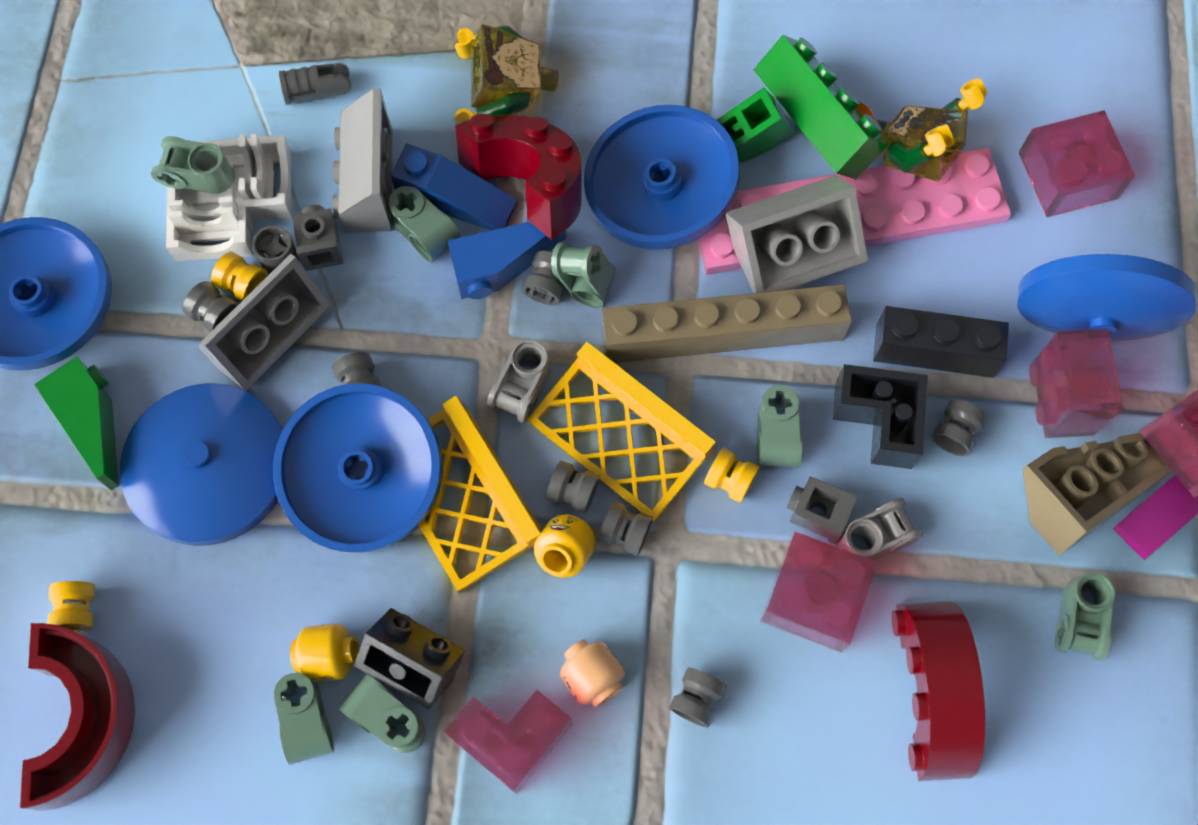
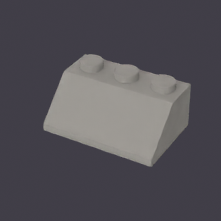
[332,88,393,233]
[725,175,868,293]
[198,254,331,391]

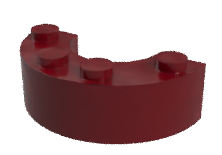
[455,114,582,240]
[892,601,985,781]
[20,623,135,811]

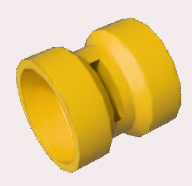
[211,251,268,301]
[704,447,760,503]
[48,581,95,632]

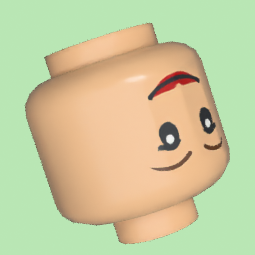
[560,639,625,708]

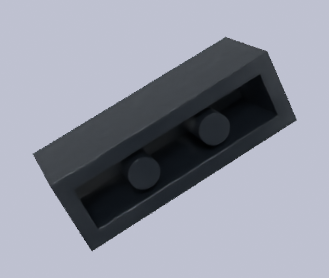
[873,306,1009,378]

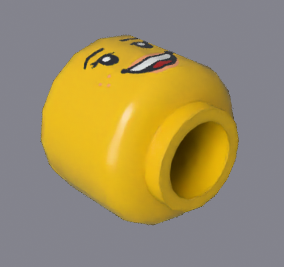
[534,514,596,578]
[290,623,360,683]

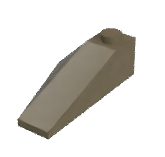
[1023,430,1185,556]

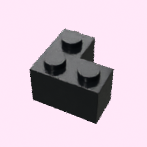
[832,364,928,469]

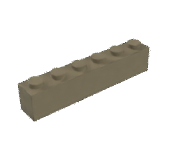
[602,284,851,363]

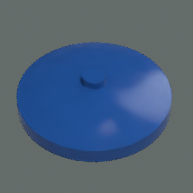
[584,105,740,250]
[0,217,112,371]
[1017,254,1197,341]
[120,383,283,546]
[273,383,443,553]

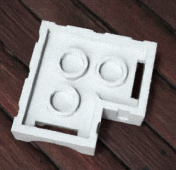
[166,134,292,262]

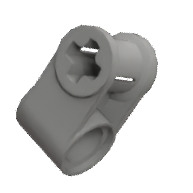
[486,340,550,424]
[836,498,924,566]

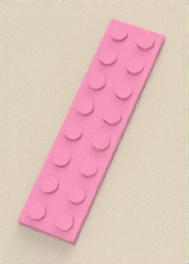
[697,148,1011,275]

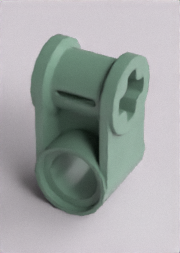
[151,136,235,194]
[388,186,461,262]
[551,242,616,308]
[756,385,802,467]
[1054,572,1115,661]
[274,673,334,765]
[339,674,425,753]

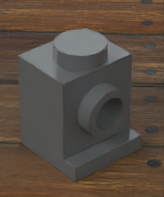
[292,205,344,271]
[787,476,858,544]

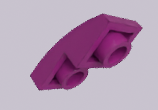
[1113,475,1198,560]

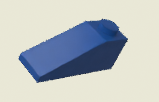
[390,143,517,231]
[447,222,566,299]

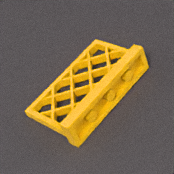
[527,342,717,523]
[419,396,542,593]

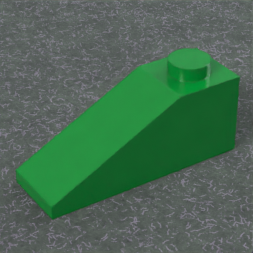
[716,88,796,164]
[34,356,119,491]

